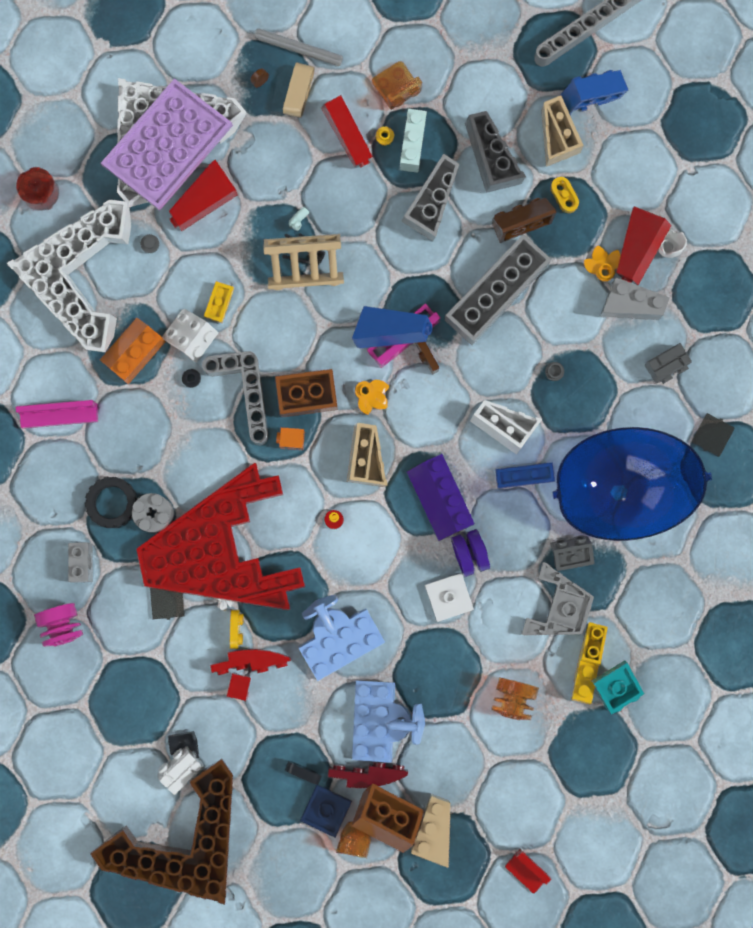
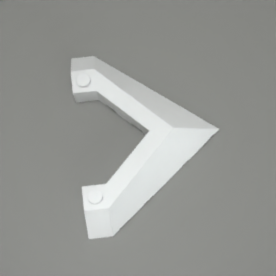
[117,78,247,207]
[7,200,131,352]

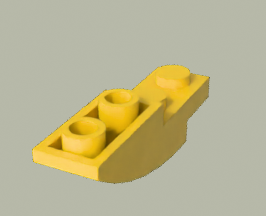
[571,622,608,705]

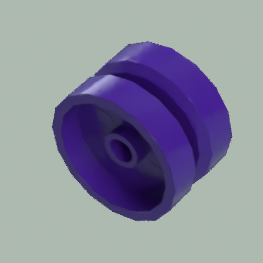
[451,529,491,578]

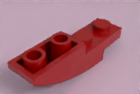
[210,649,291,675]

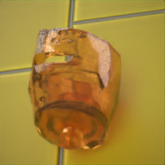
[336,821,371,859]

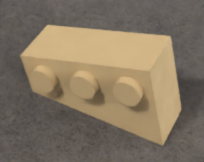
[346,423,388,487]

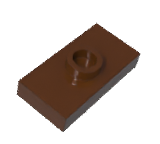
[415,342,439,375]

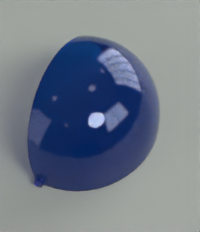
[552,427,712,541]

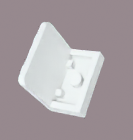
[162,309,218,363]

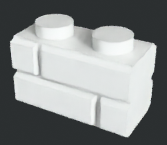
[157,747,204,795]

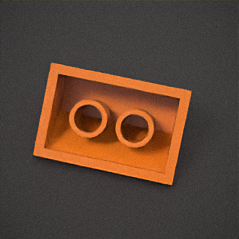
[100,318,165,385]

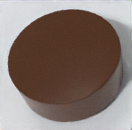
[250,69,269,87]

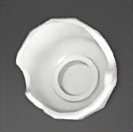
[658,229,687,258]

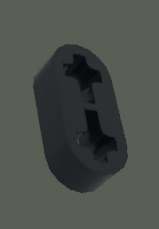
[284,761,322,785]

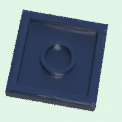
[300,785,352,838]

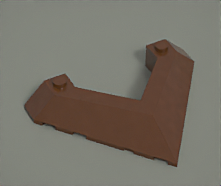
[90,759,233,905]

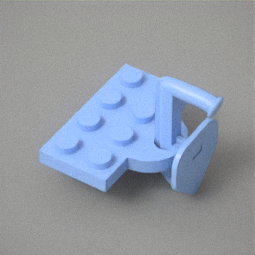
[298,594,385,681]
[352,680,425,763]

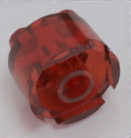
[16,167,59,211]

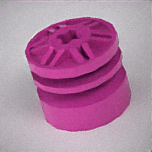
[34,603,83,647]

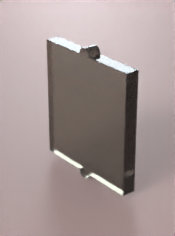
[691,413,735,457]
[150,588,185,620]

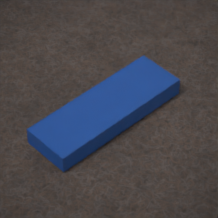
[495,463,555,489]

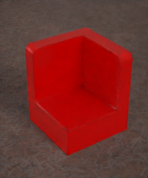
[226,673,251,701]

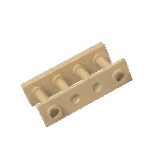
[264,234,344,290]

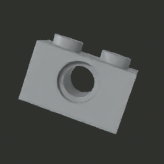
[68,542,93,583]

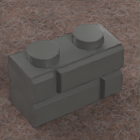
[645,343,692,384]

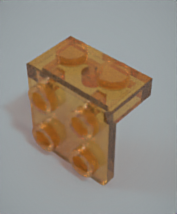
[372,61,422,110]

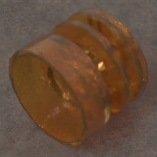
[491,677,539,720]

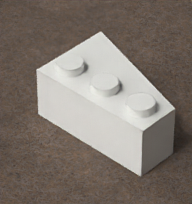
[470,400,542,455]

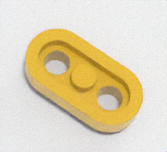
[551,177,579,213]
[230,610,244,649]

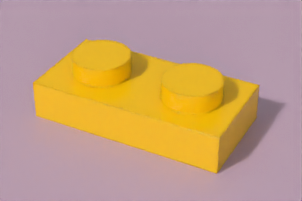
[204,281,234,323]

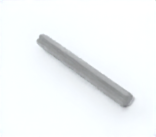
[255,28,343,66]

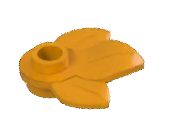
[584,245,620,282]
[355,379,389,415]

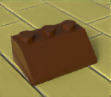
[492,198,556,243]

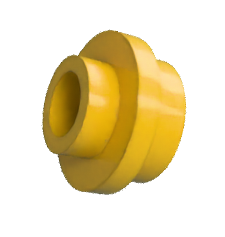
[376,126,394,145]

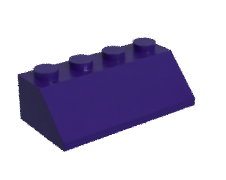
[407,454,475,541]

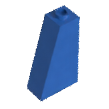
[352,306,432,349]

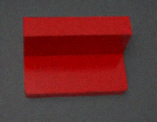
[505,849,552,893]

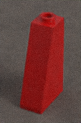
[321,95,373,168]
[169,159,238,231]
[616,206,672,285]

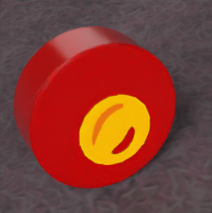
[324,510,344,529]

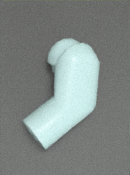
[288,206,309,231]

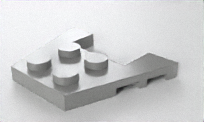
[521,562,594,635]

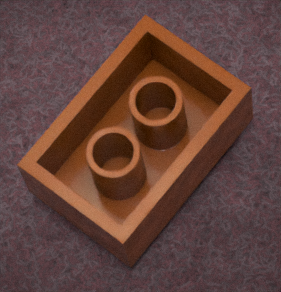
[275,369,338,418]
[351,783,424,853]

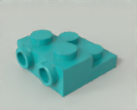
[592,660,644,715]

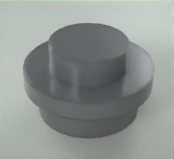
[140,234,160,253]
[545,362,564,381]

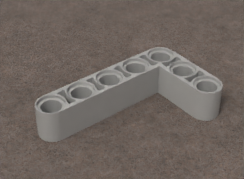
[202,351,268,446]

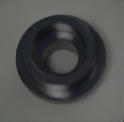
[182,369,201,388]

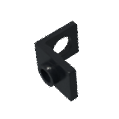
[168,731,199,758]

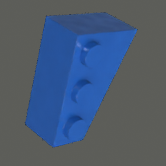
[559,70,628,116]

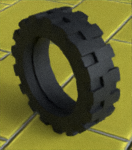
[85,477,138,528]

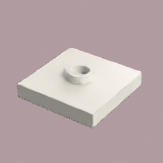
[425,573,474,622]

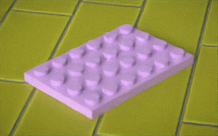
[101,78,233,211]

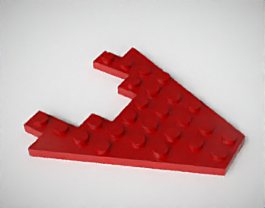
[137,463,305,610]

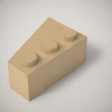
[541,96,584,167]
[410,794,450,868]

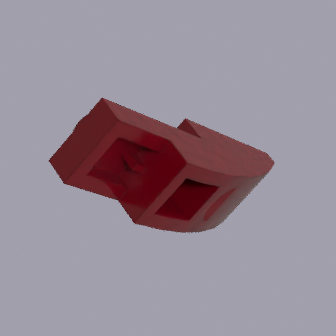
[328,762,408,788]

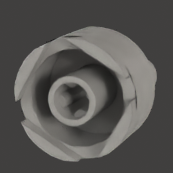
[132,493,174,534]

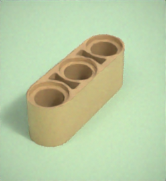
[283,62,315,118]

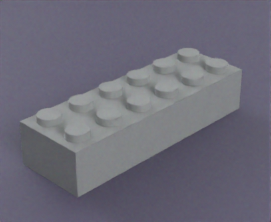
[445,234,552,345]

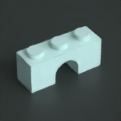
[400,109,427,172]

